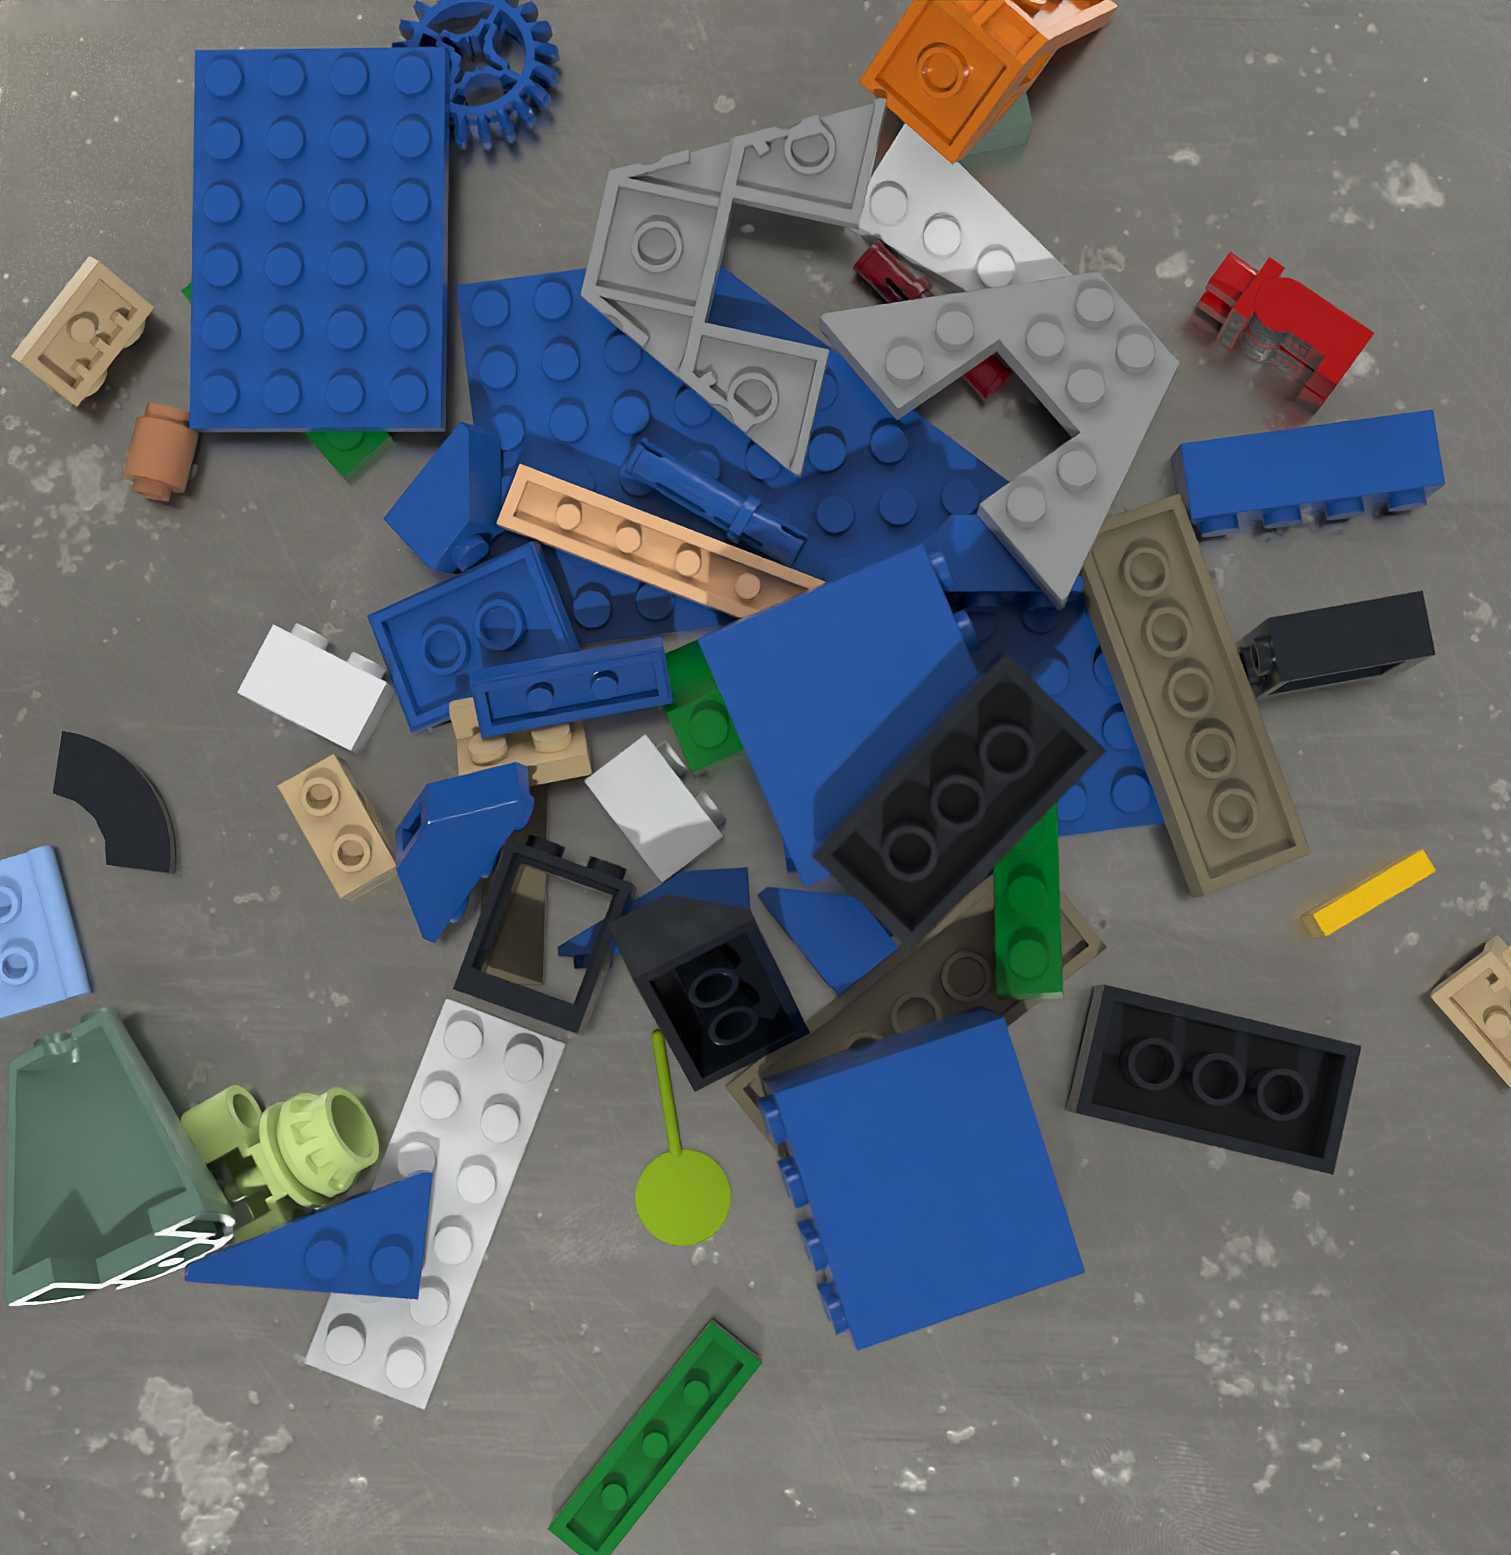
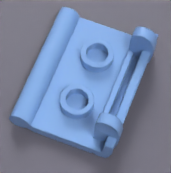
[0,845,91,1019]

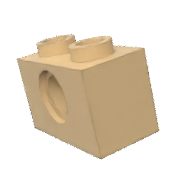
[277,754,398,901]

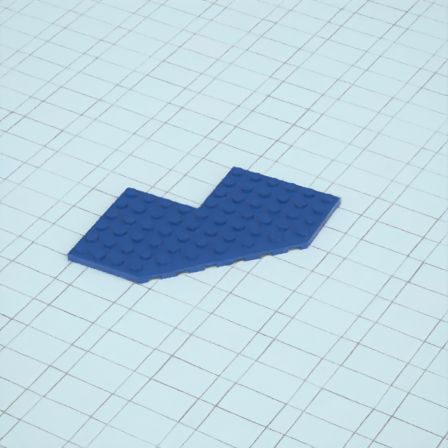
[456,266,1165,874]

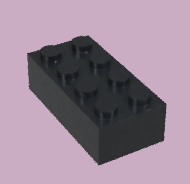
[811,649,1107,951]
[1067,984,1362,1175]

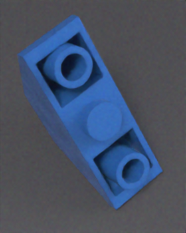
[923,514,1083,612]
[396,762,534,943]

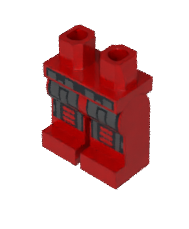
[1197,251,1374,415]

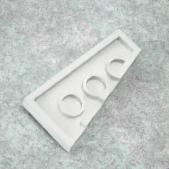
[847,123,1072,293]

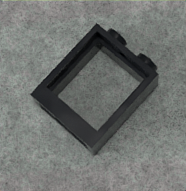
[1238,590,1436,698]
[453,834,637,1036]

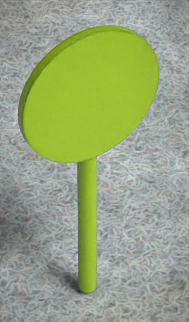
[635,1029,731,1246]

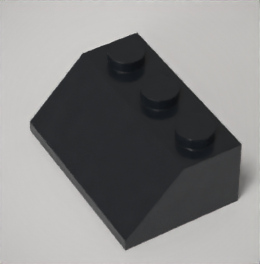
[607,894,810,1092]

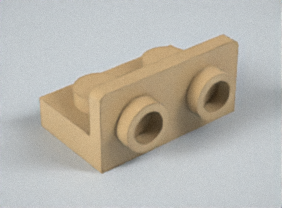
[11,256,154,407]
[449,697,592,786]
[1430,935,1511,1088]

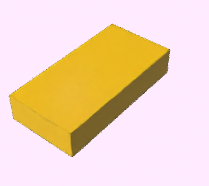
[1300,849,1436,939]

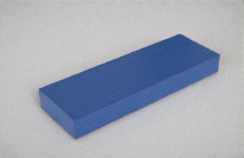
[468,636,673,738]

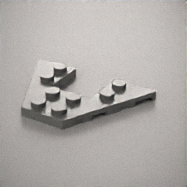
[581,98,887,478]
[819,271,1180,610]

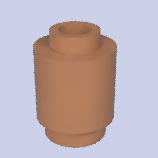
[122,403,199,501]

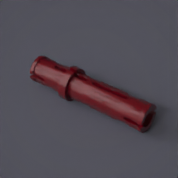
[852,240,1013,401]

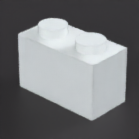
[237,623,395,757]
[584,734,726,883]

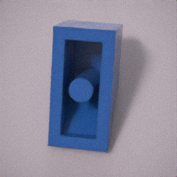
[383,421,501,574]
[757,886,899,997]

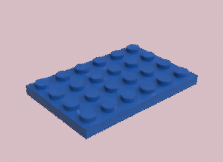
[189,47,450,432]

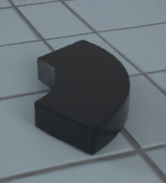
[53,731,175,874]

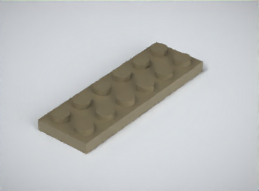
[1079,493,1311,898]
[725,872,1107,1159]

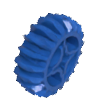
[392,0,560,151]

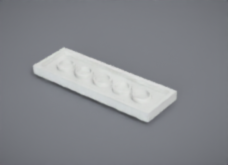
[304,998,567,1410]

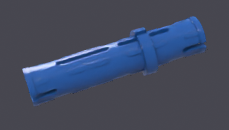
[624,437,810,568]

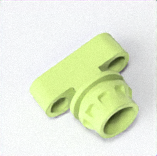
[181,1085,379,1243]

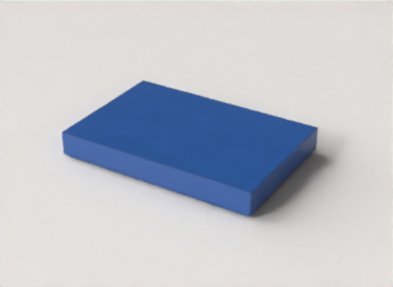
[367,541,581,733]

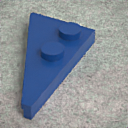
[184,1170,433,1300]

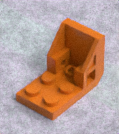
[859,0,1118,165]

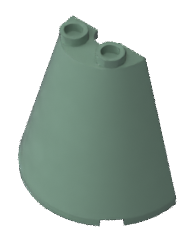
[4,1007,237,1306]

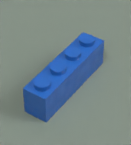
[1171,410,1445,537]

